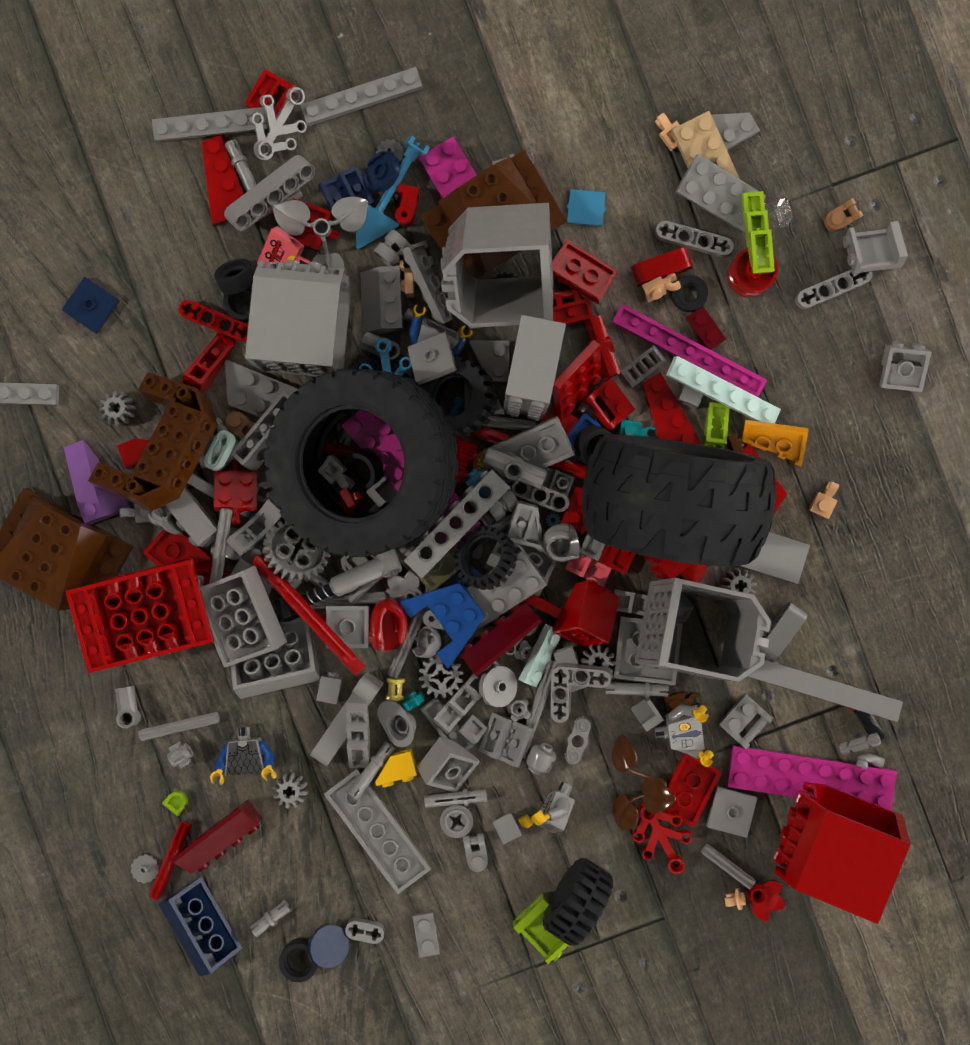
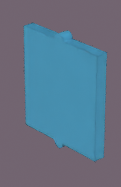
[566,189,606,227]

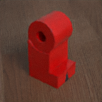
[395,184,420,227]

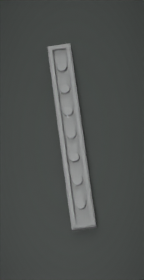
[747,660,903,722]

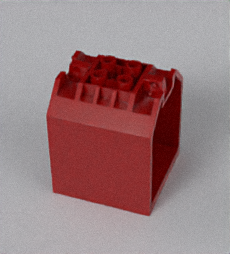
[773,782,911,924]

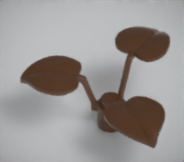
[612,735,677,830]

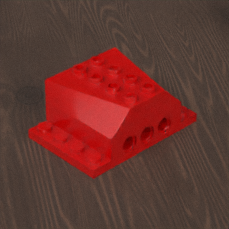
[65,559,214,673]

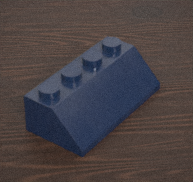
[158,877,243,976]

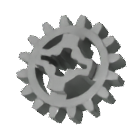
[419,655,464,698]

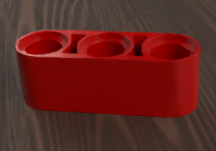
[631,247,693,287]

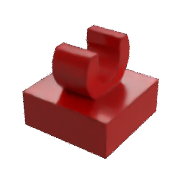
[338,488,362,517]

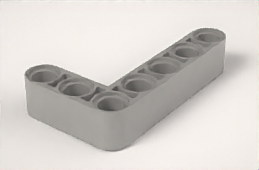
[310,672,384,767]

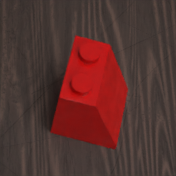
[552,580,620,647]

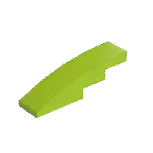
[741,191,775,274]
[702,402,730,449]

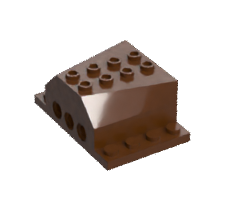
[420,149,567,279]
[0,488,134,611]

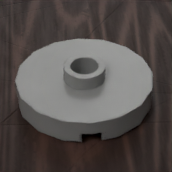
[479,666,517,707]

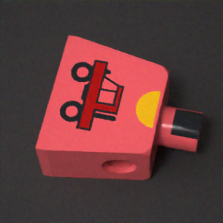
[257,226,310,266]

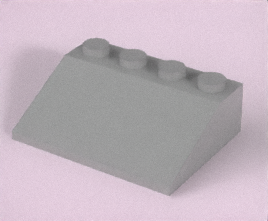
[200,566,287,668]
[231,617,321,699]

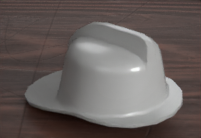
[378,700,417,747]

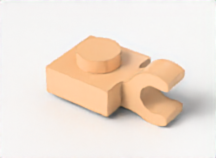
[655,113,680,151]
[399,260,415,298]
[642,273,681,303]
[808,481,839,519]

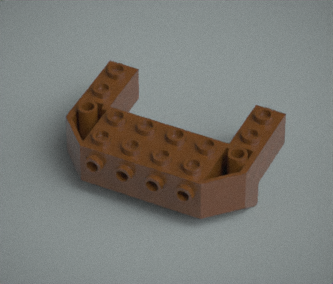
[88,372,218,511]

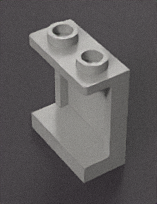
[843,221,908,273]

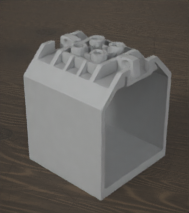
[441,203,553,327]
[245,260,350,377]
[635,578,771,682]

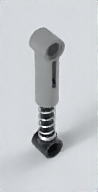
[275,549,402,622]

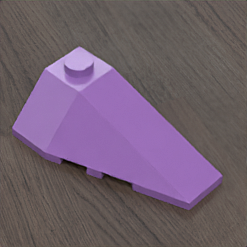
[64,440,130,524]

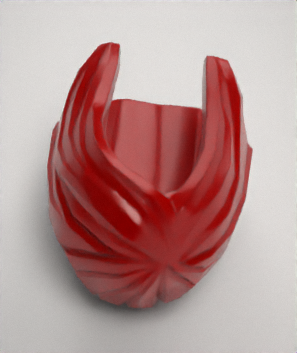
[368,598,408,651]

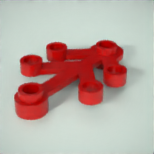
[632,802,692,874]

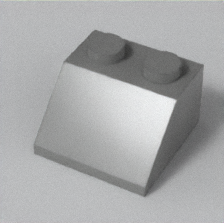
[417,737,480,792]

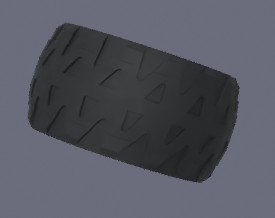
[582,434,776,566]

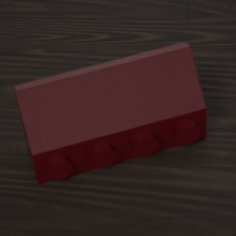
[462,602,542,677]
[171,800,262,874]

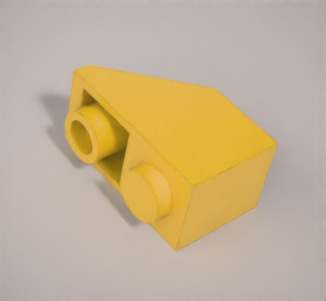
[375,748,418,788]

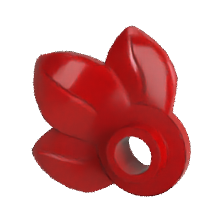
[747,880,786,922]

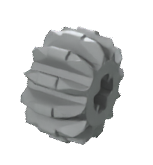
[99,391,136,426]
[721,568,757,594]
[580,645,616,678]
[273,772,308,809]

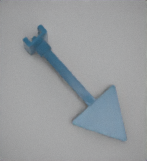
[356,136,430,249]

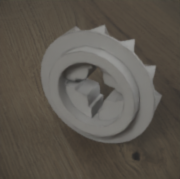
[440,804,473,838]

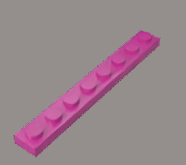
[612,304,767,397]

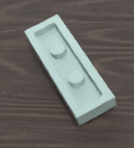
[518,624,561,687]

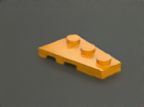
[742,420,809,467]

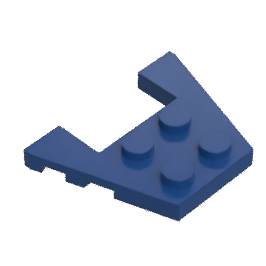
[400,582,486,668]

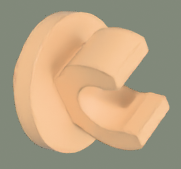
[724,888,746,910]

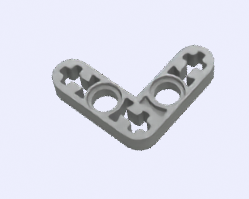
[551,663,613,723]

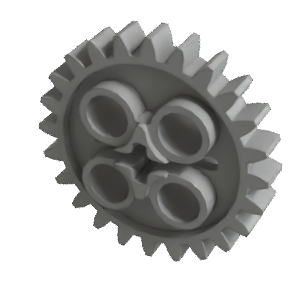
[262,520,330,583]

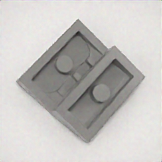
[478,712,533,768]

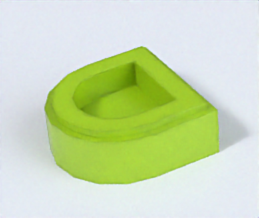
[162,790,188,816]

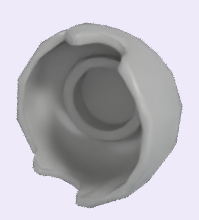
[412,626,441,658]

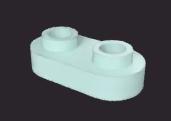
[204,430,236,471]

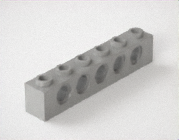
[404,470,510,578]

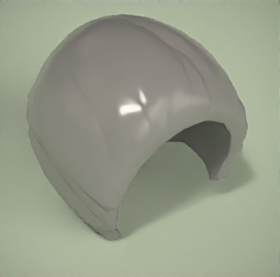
[542,523,581,562]

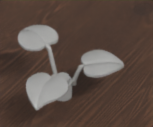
[273,197,368,269]

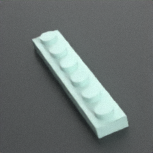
[666,356,781,424]

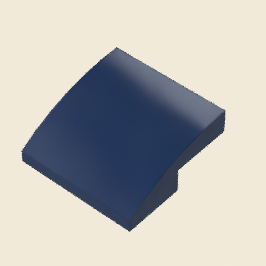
[319,166,375,220]

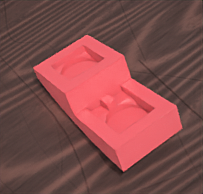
[565,554,613,588]

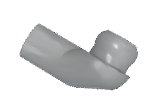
[856,753,885,769]

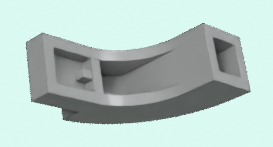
[226,497,283,556]

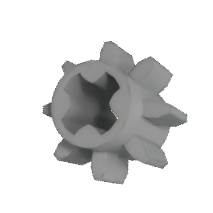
[167,741,194,769]

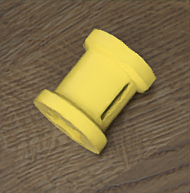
[386,678,405,701]

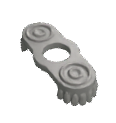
[563,716,591,765]

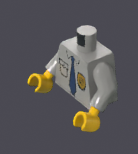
[654,704,714,767]
[518,782,575,833]

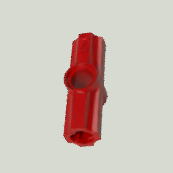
[584,315,620,380]

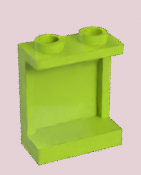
[513,893,571,964]

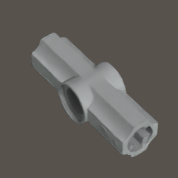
[482,448,547,488]

